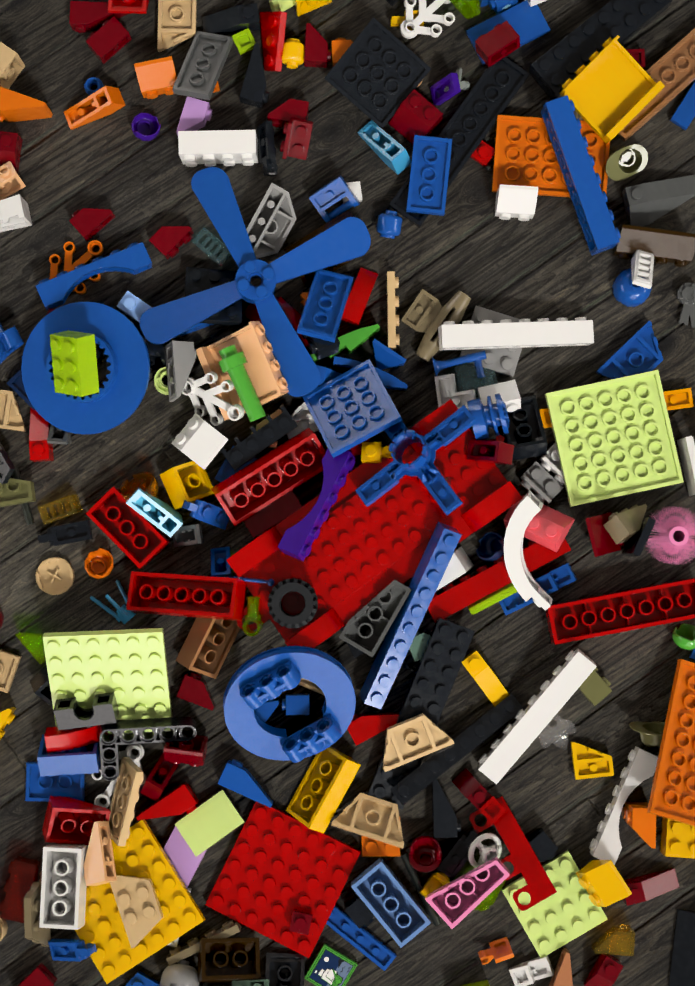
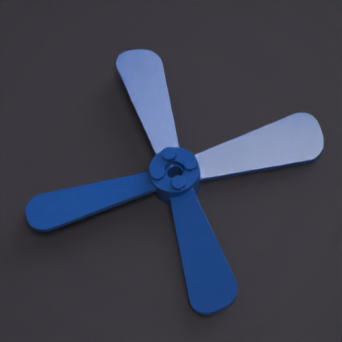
[140,167,371,397]

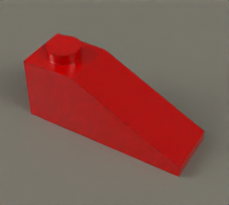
[29,408,54,462]
[347,712,399,746]
[136,782,199,820]

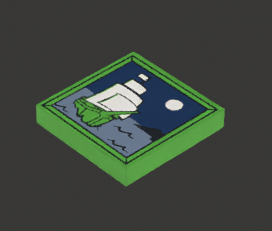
[304,943,358,986]

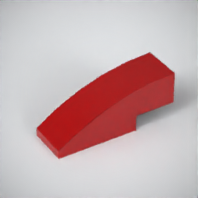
[341,268,378,326]
[44,725,108,753]

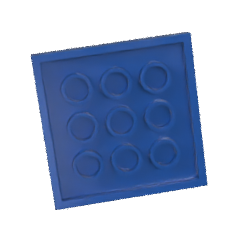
[302,359,402,458]

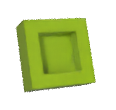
[232,28,256,55]

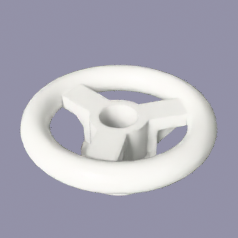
[468,833,502,868]

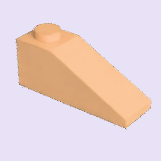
[83,821,117,886]

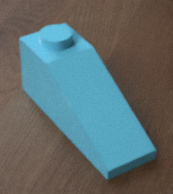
[126,488,183,538]

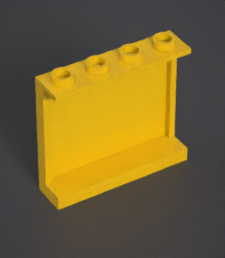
[559,35,665,143]

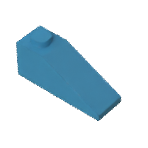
[357,120,412,175]

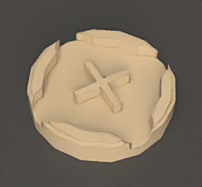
[35,557,75,595]

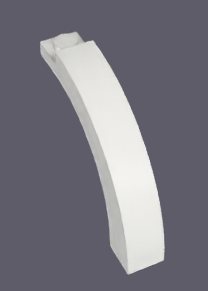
[504,490,553,611]

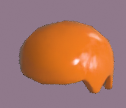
[84,548,114,579]

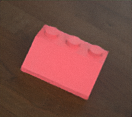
[503,495,575,552]

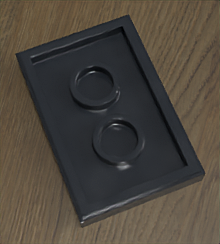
[622,517,656,557]

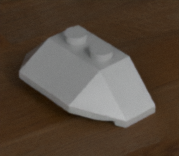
[246,183,297,259]

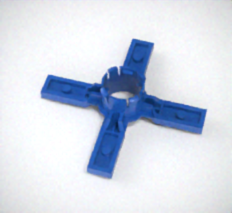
[355,405,477,515]

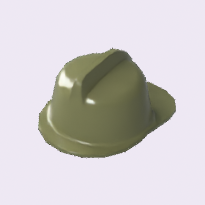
[605,144,648,181]
[629,721,665,747]

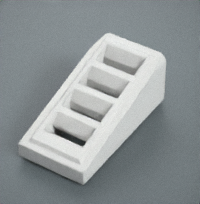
[631,250,654,289]

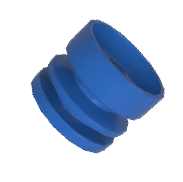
[467,393,510,440]

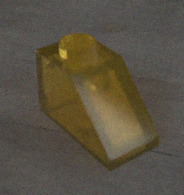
[591,924,635,956]

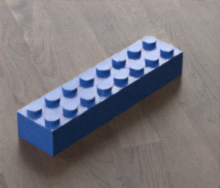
[540,95,621,256]

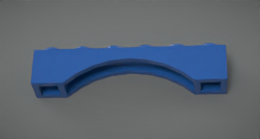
[36,242,152,311]

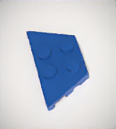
[596,320,664,379]

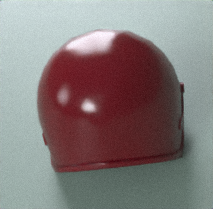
[409,836,442,872]

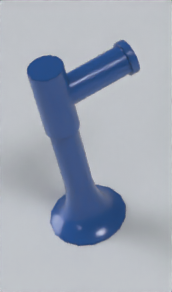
[432,350,487,378]

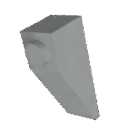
[165,340,196,402]

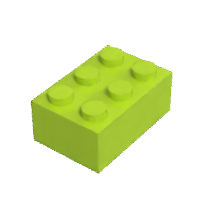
[50,330,99,397]

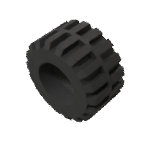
[268,578,318,628]

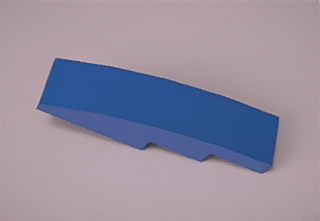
[333,356,408,391]
[499,562,577,615]

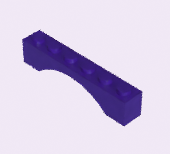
[278,449,355,561]

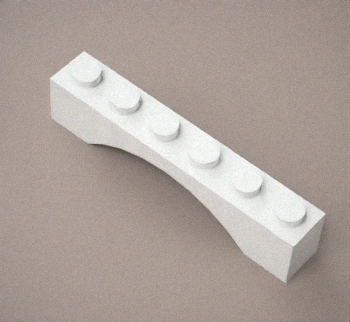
[589,746,658,865]

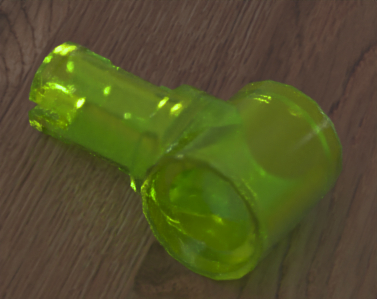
[243,596,263,636]

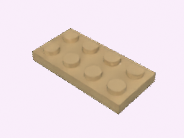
[109,757,144,846]

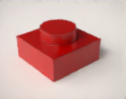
[471,140,495,167]
[479,796,507,824]

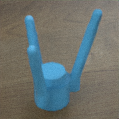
[90,580,136,624]

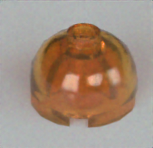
[119,472,159,501]

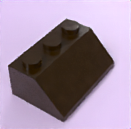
[198,937,260,982]

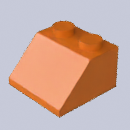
[134,56,177,99]
[622,802,656,849]

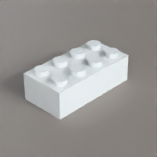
[178,130,258,167]
[39,844,88,930]

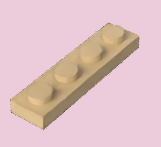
[387,271,400,350]

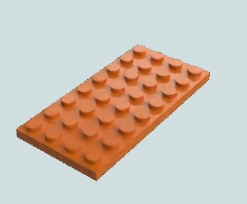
[647,659,695,827]

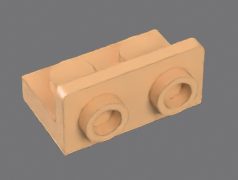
[0,161,26,200]

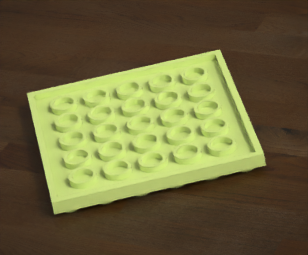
[545,370,684,507]
[43,628,172,734]

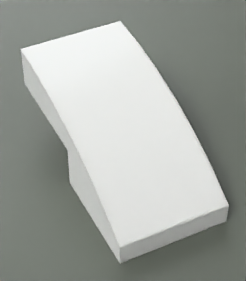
[509,955,554,986]

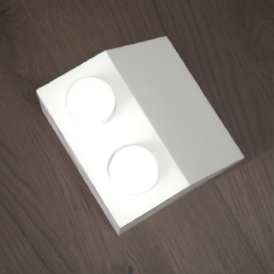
[495,184,538,221]
[171,414,229,470]

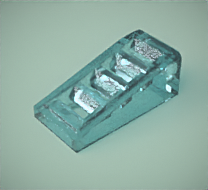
[191,227,231,266]

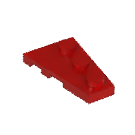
[260,11,287,72]

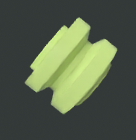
[154,367,169,395]

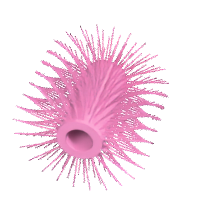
[645,506,695,565]

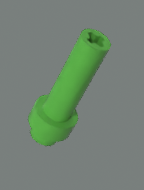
[218,344,266,423]

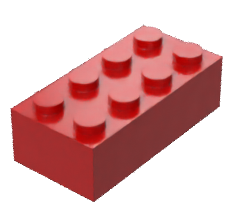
[86,486,170,569]

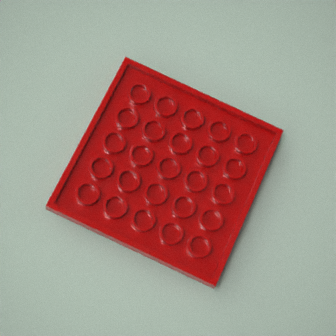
[205,802,361,958]

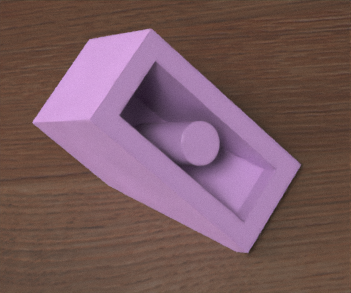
[176,96,212,136]

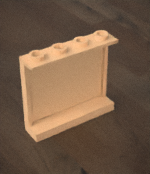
[196,321,289,421]

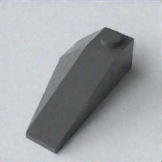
[621,175,695,227]
[339,580,412,657]

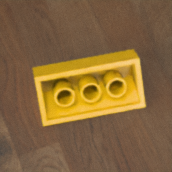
[285,746,361,834]

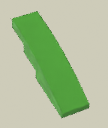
[310,324,380,363]

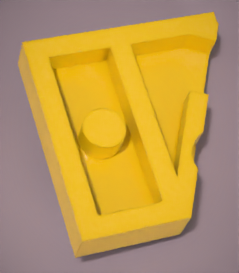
[570,741,614,780]

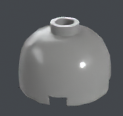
[159,960,199,986]

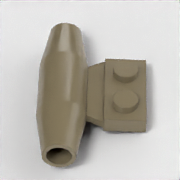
[401,289,471,362]

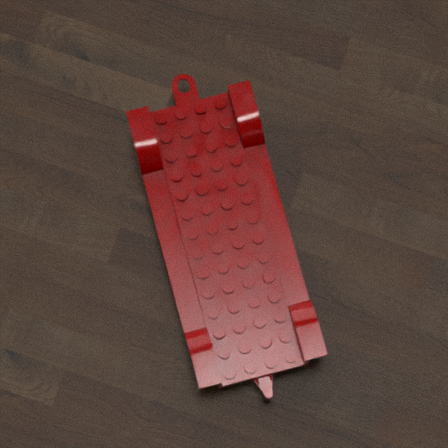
[226,399,522,648]

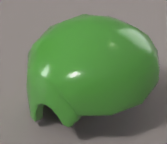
[672,623,695,650]

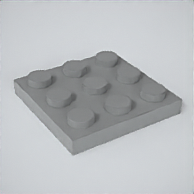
[459,306,522,378]

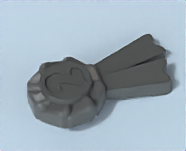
[677,282,695,328]

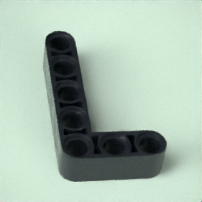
[99,716,196,781]

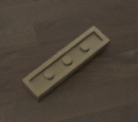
[166,920,241,966]

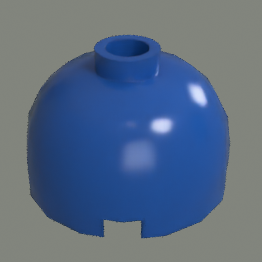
[612,268,652,307]

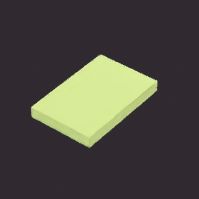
[175,790,244,857]

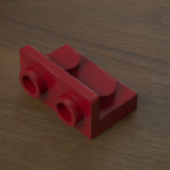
[280,117,314,160]

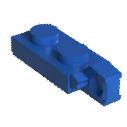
[182,499,229,530]
[48,939,97,962]

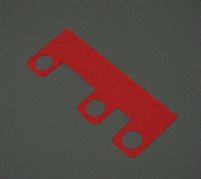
[469,796,557,911]

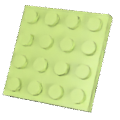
[501,850,608,958]

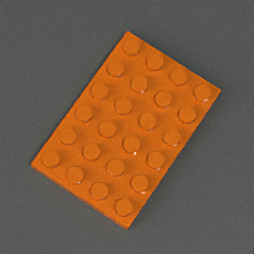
[492,115,610,198]

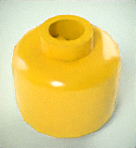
[282,38,305,69]

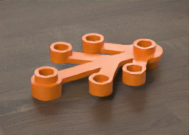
[49,240,104,295]

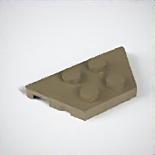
[24,871,51,947]

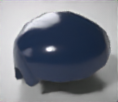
[476,531,504,561]

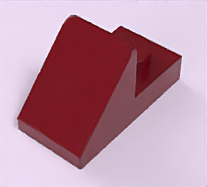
[452,768,492,810]

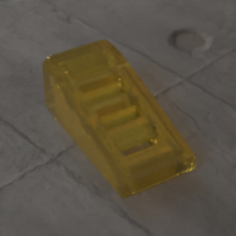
[38,494,83,525]

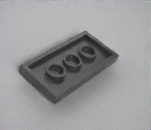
[172,31,233,100]

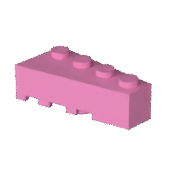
[425,857,510,929]

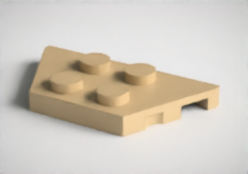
[157,0,197,52]
[0,390,26,432]
[383,713,454,772]
[331,793,404,849]
[110,875,164,949]

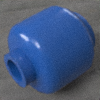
[376,210,403,239]

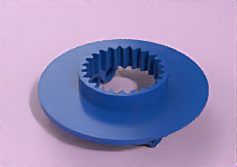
[21,302,150,435]

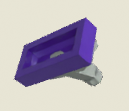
[430,67,470,105]

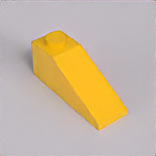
[461,649,510,707]

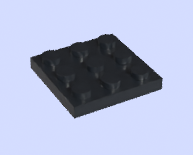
[185,267,242,326]

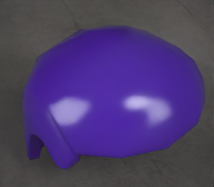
[131,113,161,141]

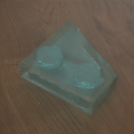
[454,363,498,395]

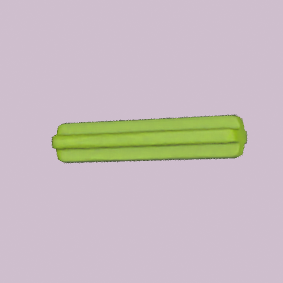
[468,582,518,615]

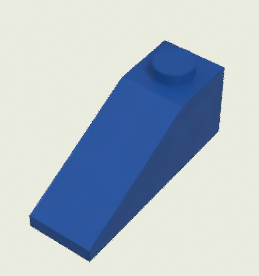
[218,759,273,808]

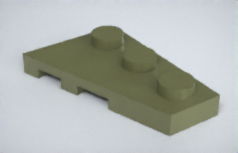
[0,478,36,507]

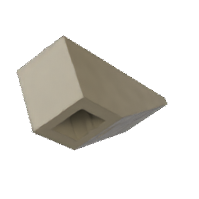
[603,504,647,544]

